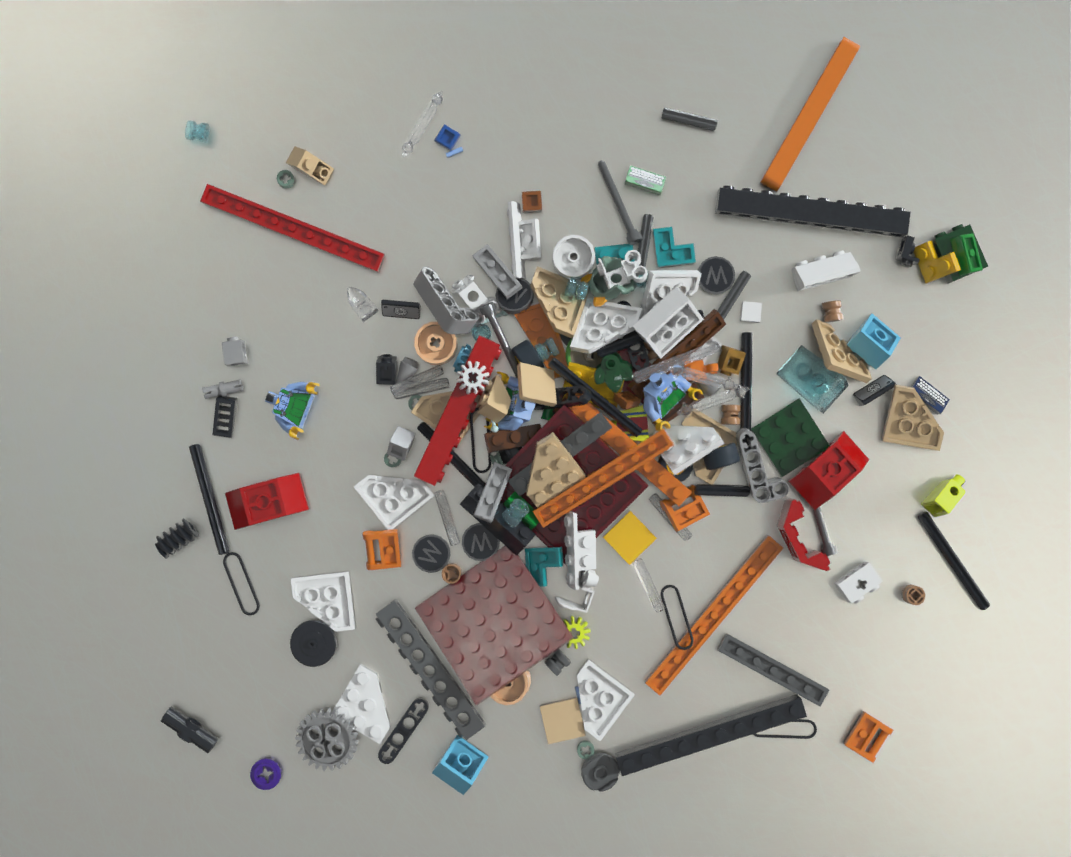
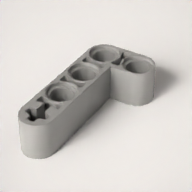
[413,267,479,334]
[736,428,789,503]

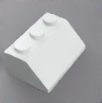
[791,251,861,291]
[633,287,704,359]

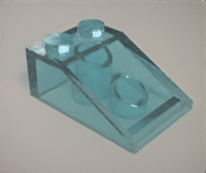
[776,345,849,414]

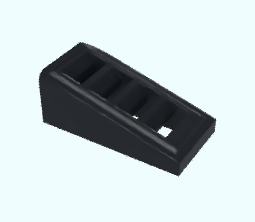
[212,396,238,438]

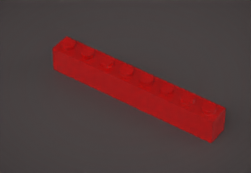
[414,335,502,486]

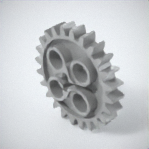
[295,708,359,771]

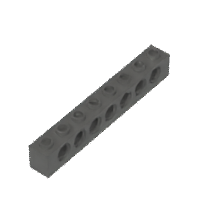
[376,599,486,740]

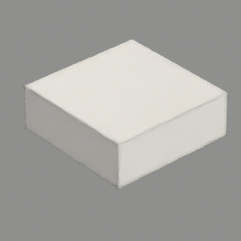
[740,301,762,323]

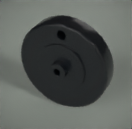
[290,620,337,667]

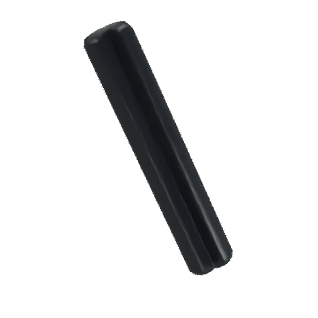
[694,484,750,497]

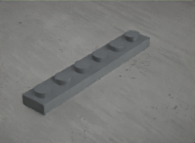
[508,412,612,496]
[718,633,829,707]

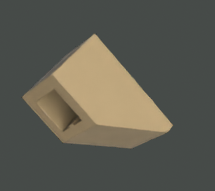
[286,146,334,185]
[478,375,511,423]

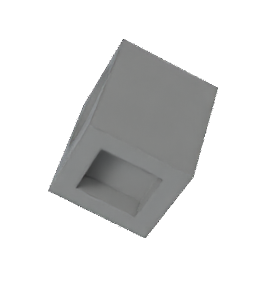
[222,337,248,366]
[386,426,416,461]

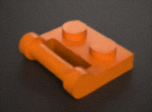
[660,485,710,532]
[362,529,401,570]
[844,711,894,763]

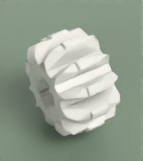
[456,361,489,394]

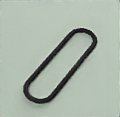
[470,407,491,473]
[223,552,260,616]
[660,585,694,650]
[753,719,817,739]

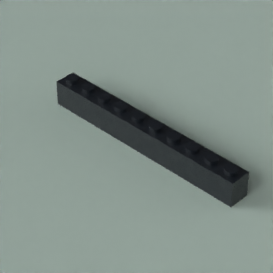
[715,185,911,238]
[615,694,807,776]

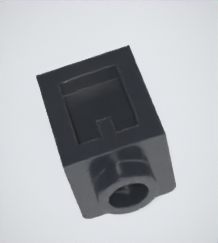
[896,235,920,267]
[376,354,397,385]

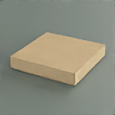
[517,362,557,407]
[540,697,586,744]

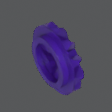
[250,759,281,790]

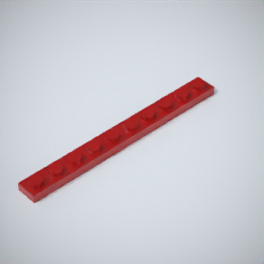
[200,184,385,272]

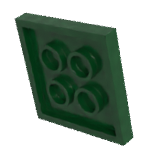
[751,398,830,477]

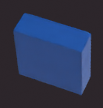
[434,124,461,151]

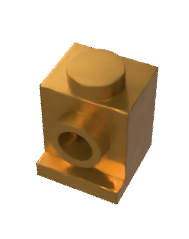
[718,345,746,376]

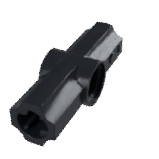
[161,707,218,753]

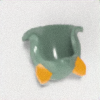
[580,256,637,307]

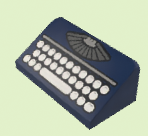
[911,376,950,415]

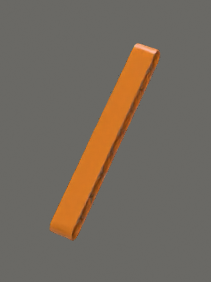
[760,37,860,192]

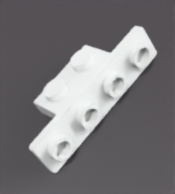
[507,201,541,279]
[564,511,596,590]

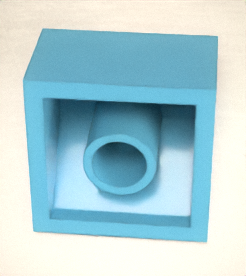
[847,314,901,369]
[432,735,488,795]

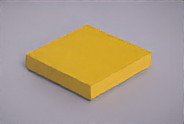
[603,511,657,565]

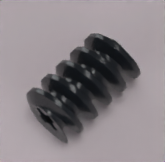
[155,518,199,559]

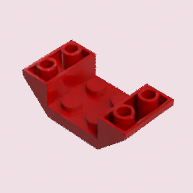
[788,431,870,510]
[225,473,309,530]
[777,498,830,571]

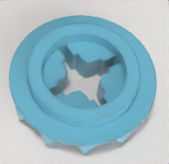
[453,344,471,372]

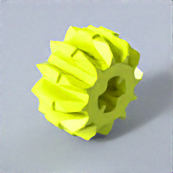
[563,616,591,649]

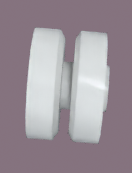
[552,235,595,281]

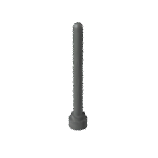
[598,160,643,246]
[479,302,518,378]
[802,466,838,556]

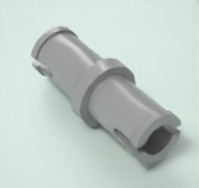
[202,379,243,399]

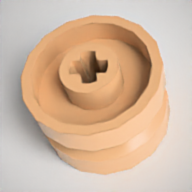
[414,322,458,366]
[490,670,531,705]

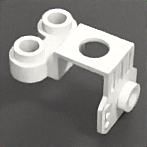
[596,250,648,290]
[451,274,500,325]
[555,569,599,613]

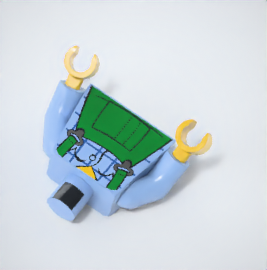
[484,372,535,431]
[643,372,703,431]
[265,382,320,440]

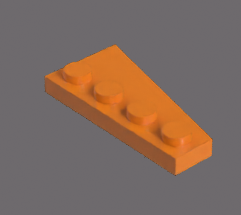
[514,303,568,379]

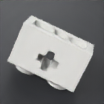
[834,561,883,604]

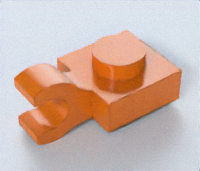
[683,360,719,382]

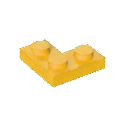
[913,240,961,283]

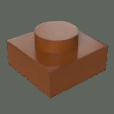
[522,191,542,212]
[613,391,641,410]

